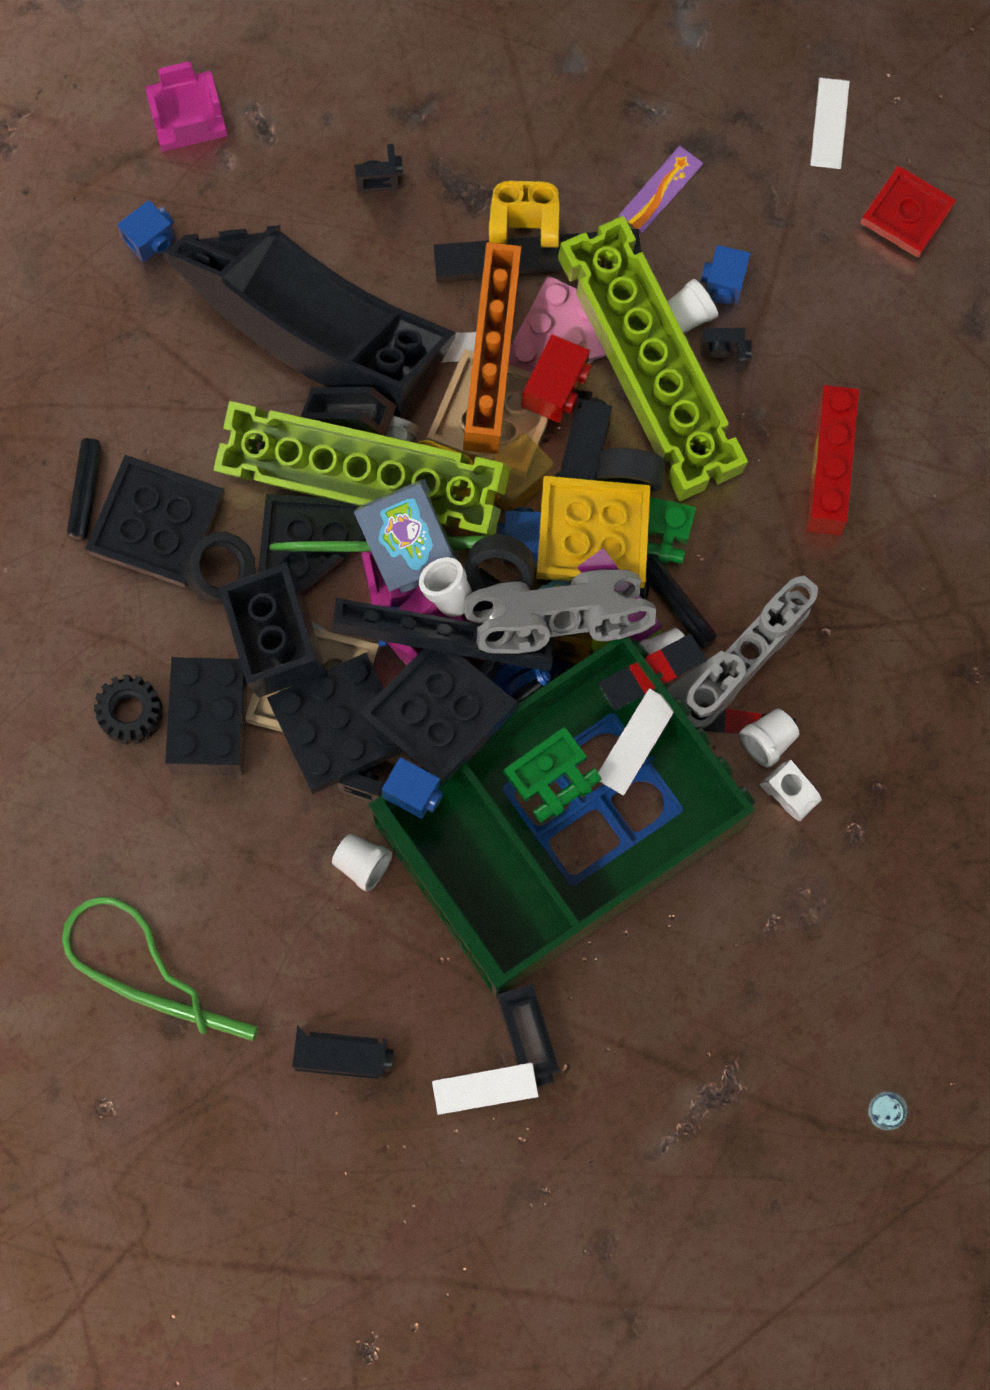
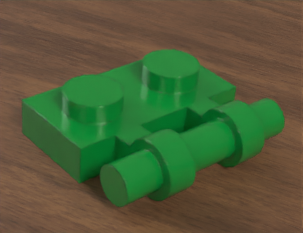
[647,496,696,564]
[504,727,602,823]

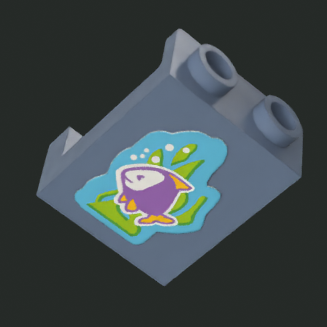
[354,478,459,593]

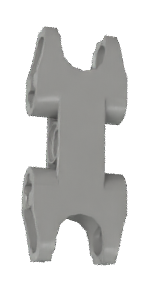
[464,570,656,654]
[685,575,818,729]

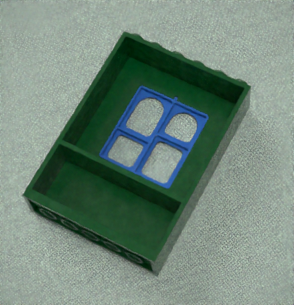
[368,637,755,999]

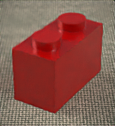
[521,334,593,423]

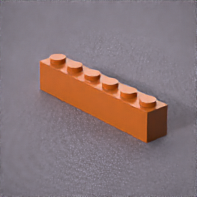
[463,242,521,454]

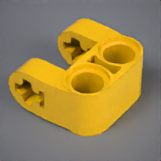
[489,181,560,248]

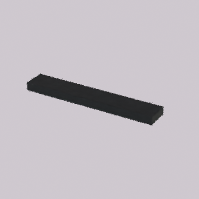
[434,228,641,281]
[331,598,553,671]

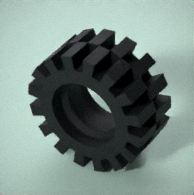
[94,675,163,745]

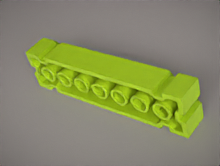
[558,216,748,502]
[213,401,511,535]

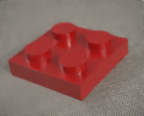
[860,165,956,258]

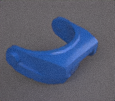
[492,663,551,697]

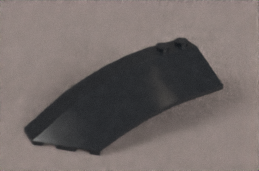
[164,225,456,419]

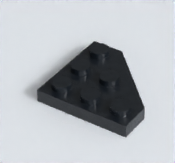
[258,494,366,593]

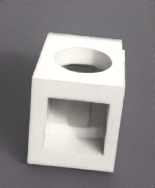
[759,760,822,821]

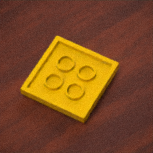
[536,476,650,588]

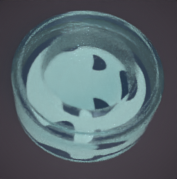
[868,1092,908,1131]

